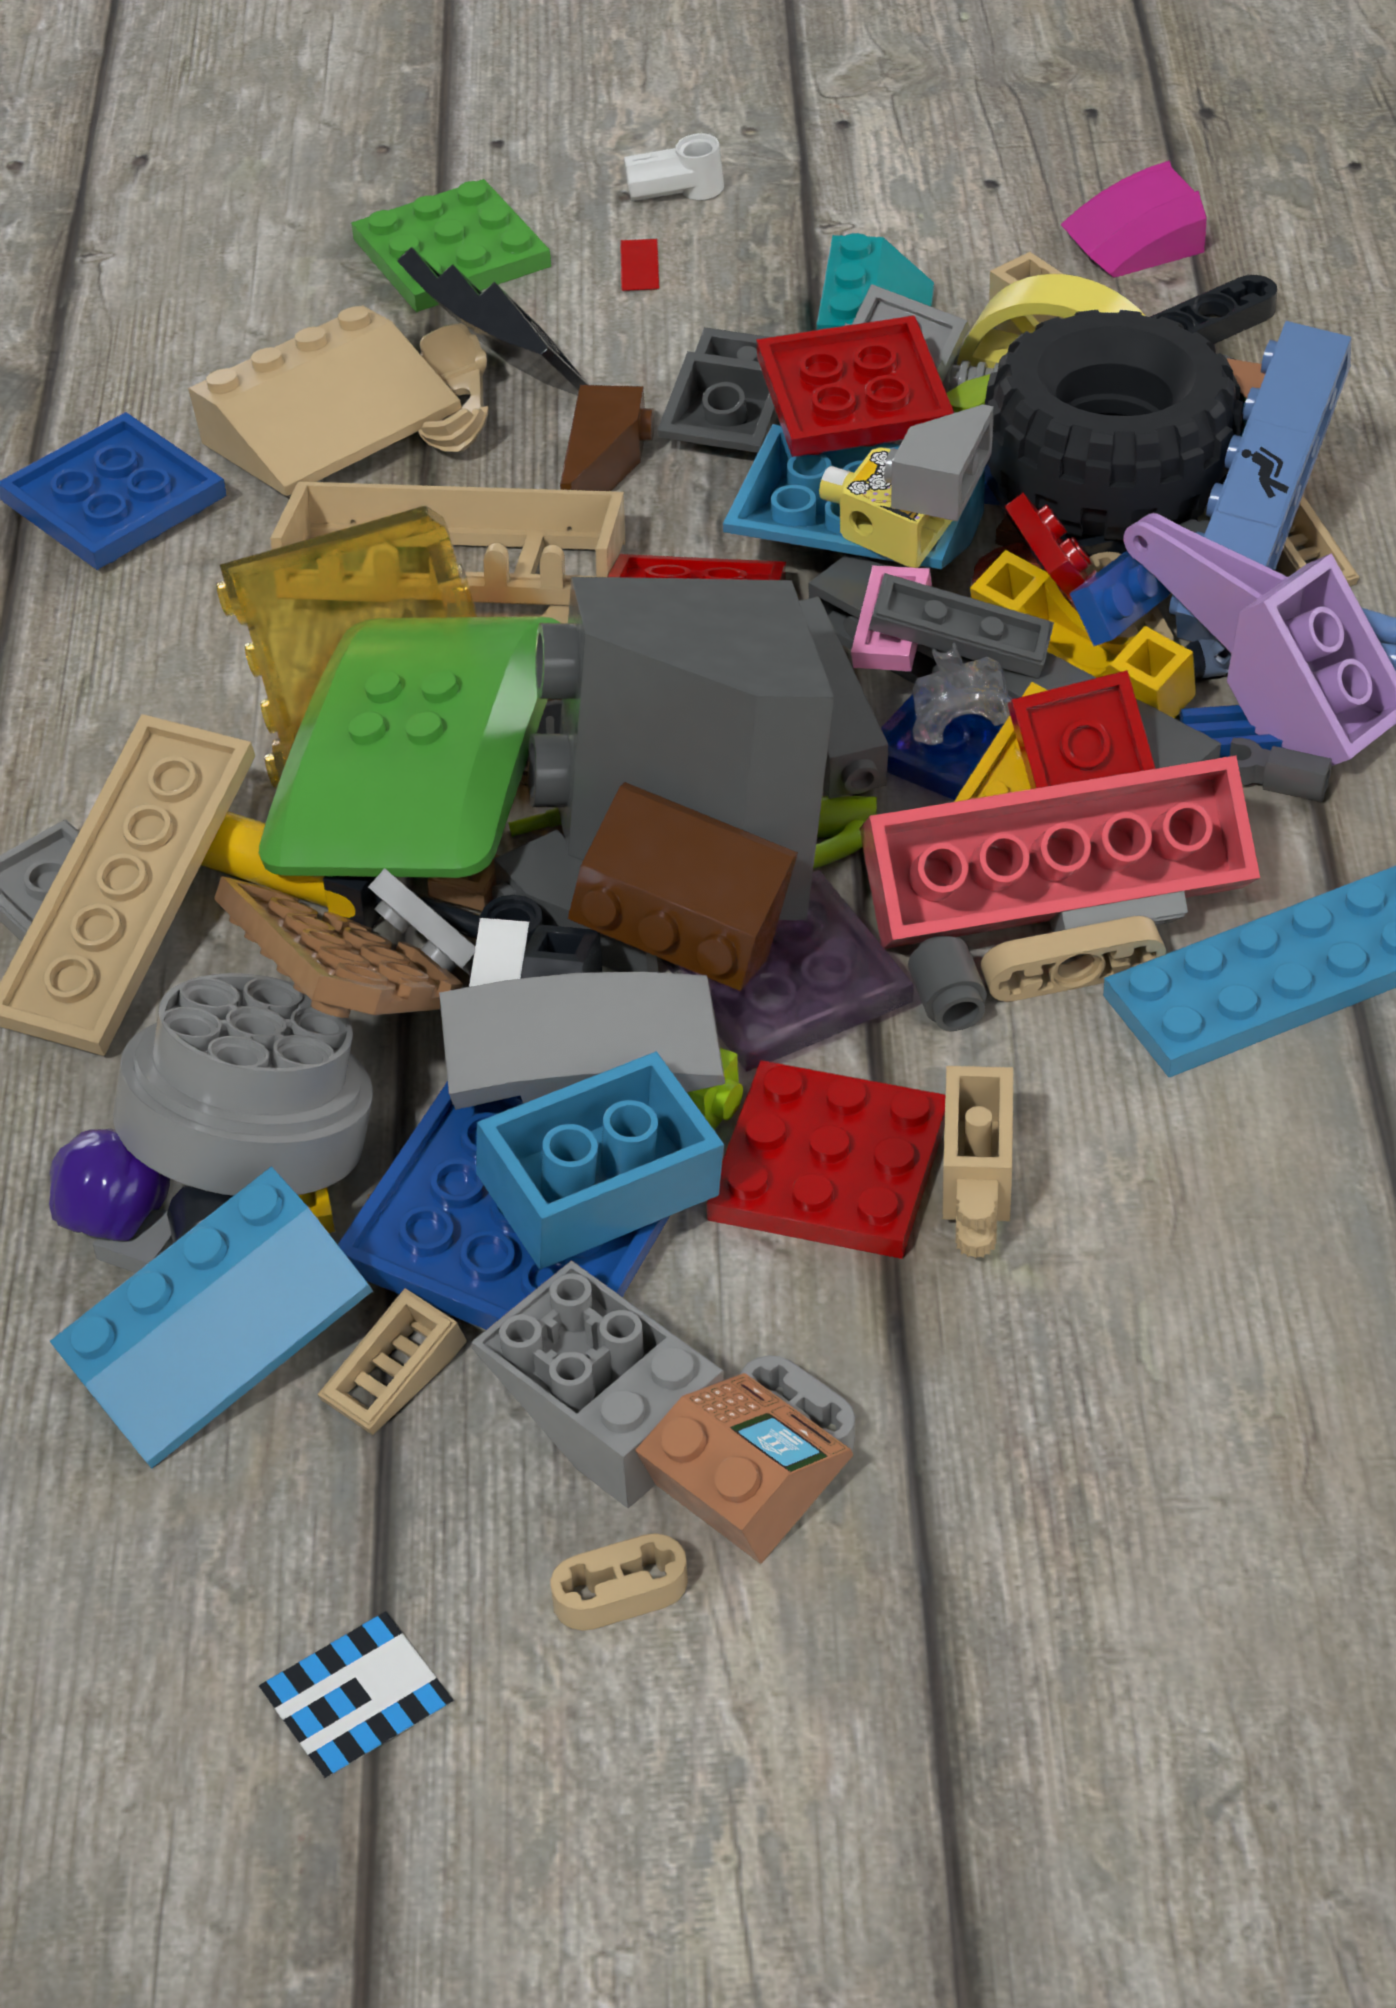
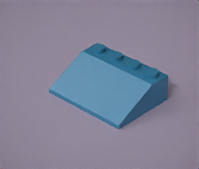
[723,424,985,569]

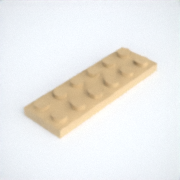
[0,714,256,1056]

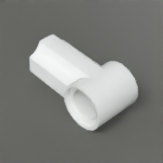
[624,133,724,202]

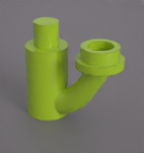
[813,796,877,869]

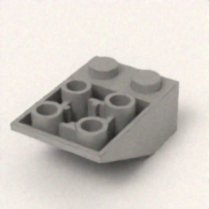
[471,1260,724,1508]

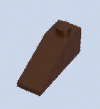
[560,385,655,527]

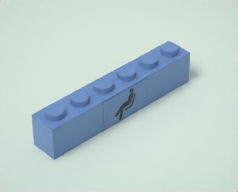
[1169,321,1351,642]

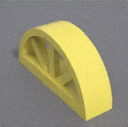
[957,274,1145,368]

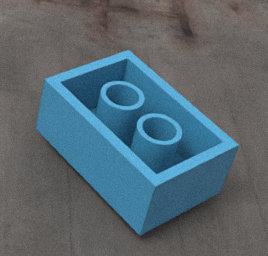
[476,1051,724,1270]

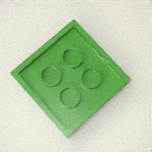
[351,179,551,312]

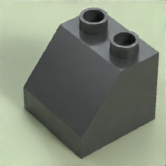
[528,577,834,920]

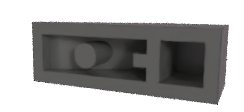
[492,830,658,973]

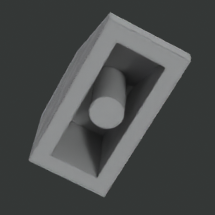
[884,404,994,521]

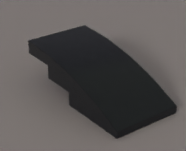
[397,247,589,396]

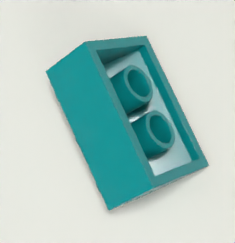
[817,233,934,330]

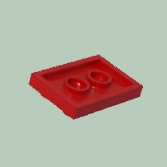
[1007,670,1156,789]

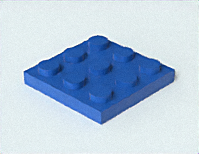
[0,412,227,570]

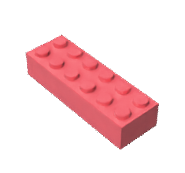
[860,756,1260,949]

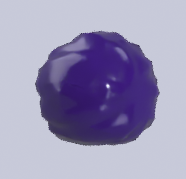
[49,1128,170,1241]

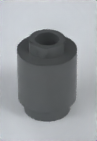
[908,936,987,1031]

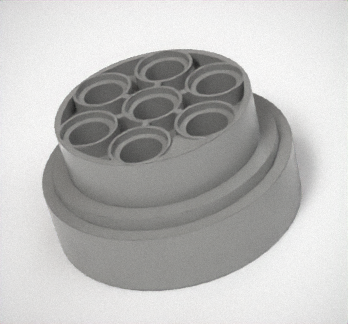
[113,973,373,1196]

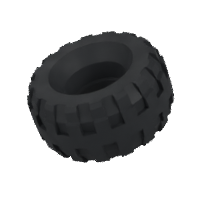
[985,309,1243,540]

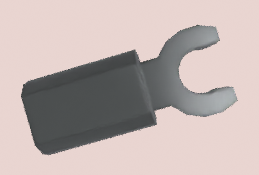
[1230,738,1332,803]

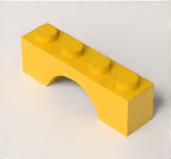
[970,550,1196,719]

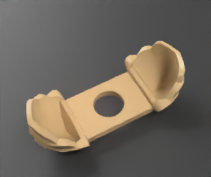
[418,323,489,452]

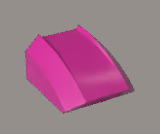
[1060,160,1207,278]

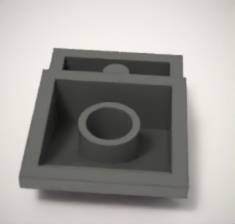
[657,327,781,453]

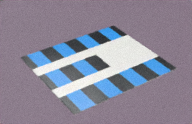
[258,1611,454,1779]

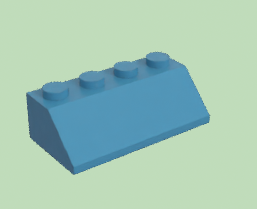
[50,1166,373,1469]

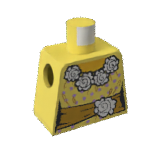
[819,447,953,568]

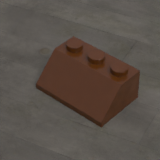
[567,782,798,991]

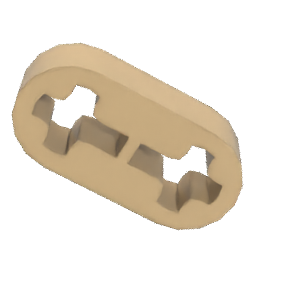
[550,1533,688,1631]

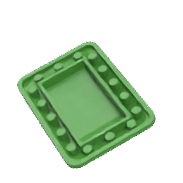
[258,617,560,878]

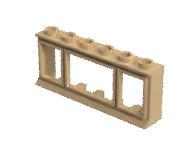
[270,482,625,606]

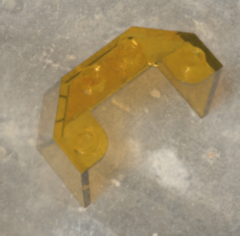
[216,506,478,789]

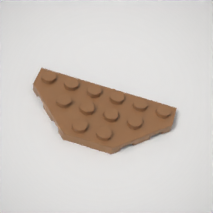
[214,876,463,1018]

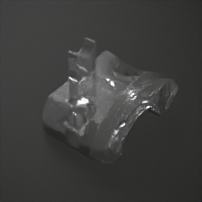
[912,643,1013,745]

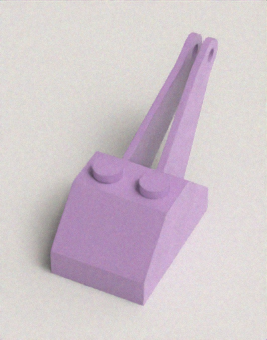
[1124,513,1396,766]

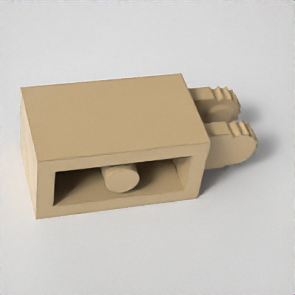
[943,1066,1013,1259]

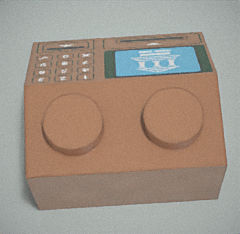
[635,1373,853,1564]

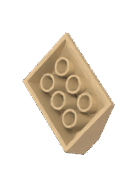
[188,305,462,496]

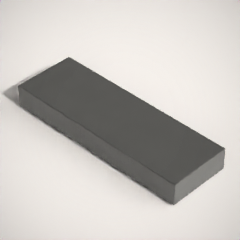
[868,573,1054,679]

